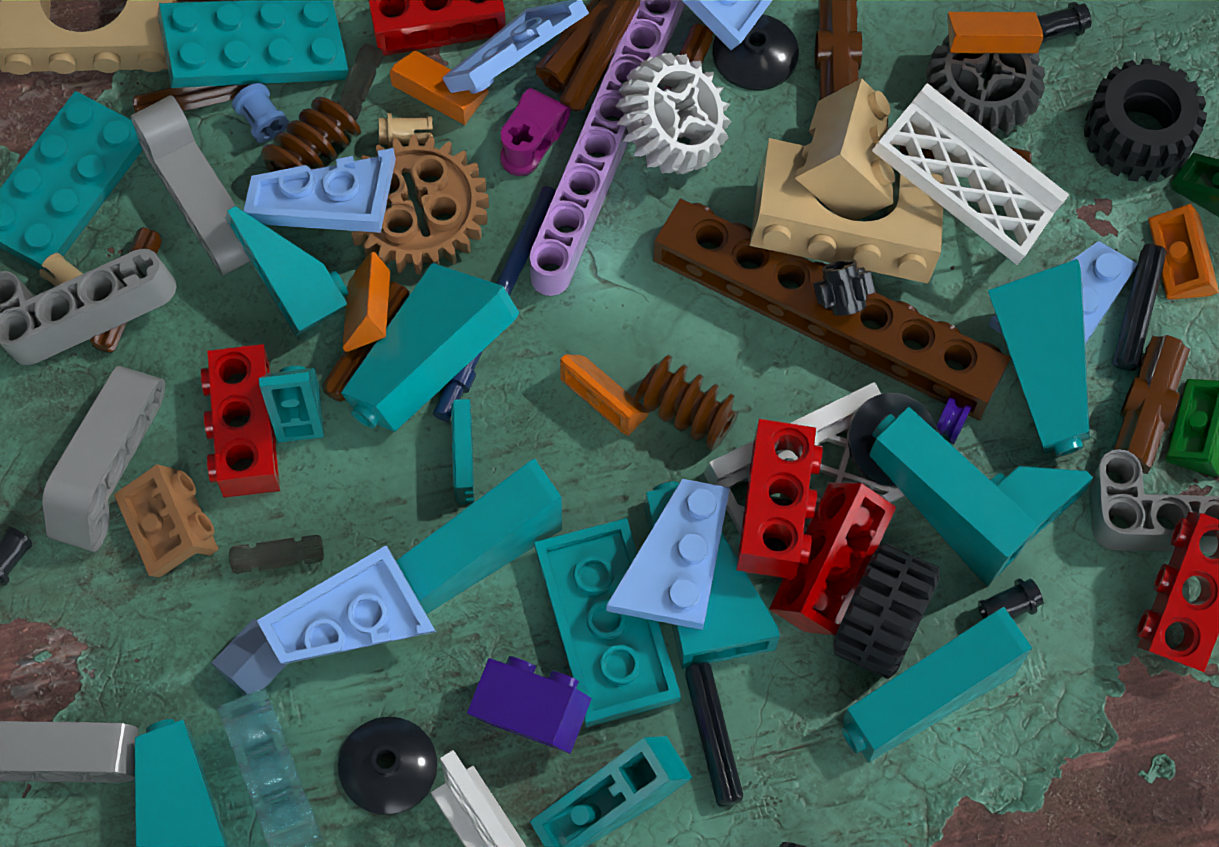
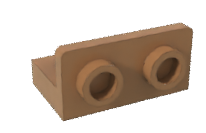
[114,464,218,578]

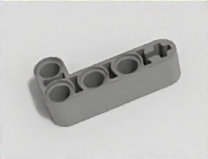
[130,95,250,276]
[0,249,177,365]
[42,366,165,552]
[1089,449,1219,553]
[0,721,139,783]

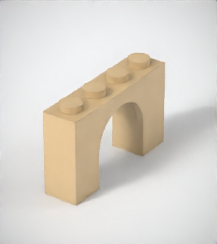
[0,0,180,75]
[750,138,945,284]

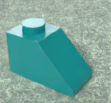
[991,466,1093,542]

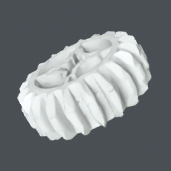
[616,53,732,175]

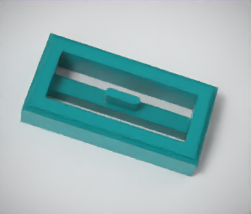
[451,399,475,505]

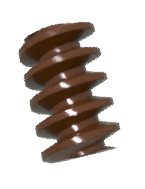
[261,97,361,172]
[634,354,739,451]

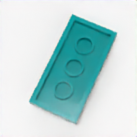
[157,0,348,88]
[0,91,143,272]
[534,518,681,728]

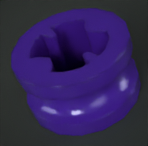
[936,397,972,444]

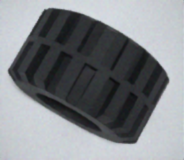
[1084,59,1207,182]
[833,543,940,679]

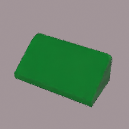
[1166,379,1219,477]

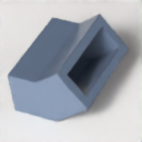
[211,619,287,701]

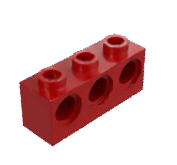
[368,0,506,57]
[201,344,280,498]
[736,419,823,579]
[769,483,897,636]
[1136,512,1219,672]

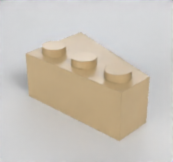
[795,78,895,221]

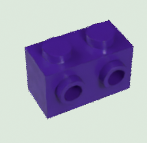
[467,656,592,754]

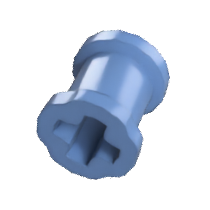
[232,83,289,143]

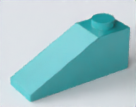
[225,206,348,337]
[259,365,324,443]
[530,736,693,847]

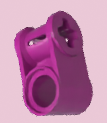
[500,88,571,176]

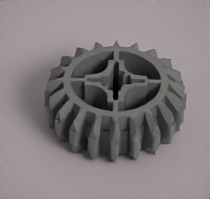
[926,35,1045,135]

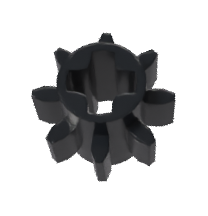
[813,259,875,316]

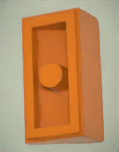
[947,12,1043,53]
[390,50,489,125]
[1148,204,1219,300]
[342,252,390,352]
[560,354,649,436]

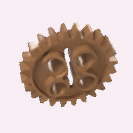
[347,135,489,274]

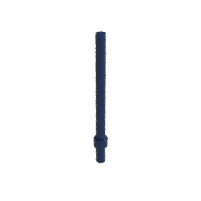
[433,186,556,422]

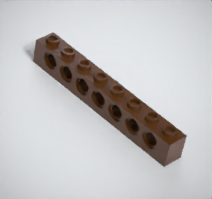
[653,198,1011,421]

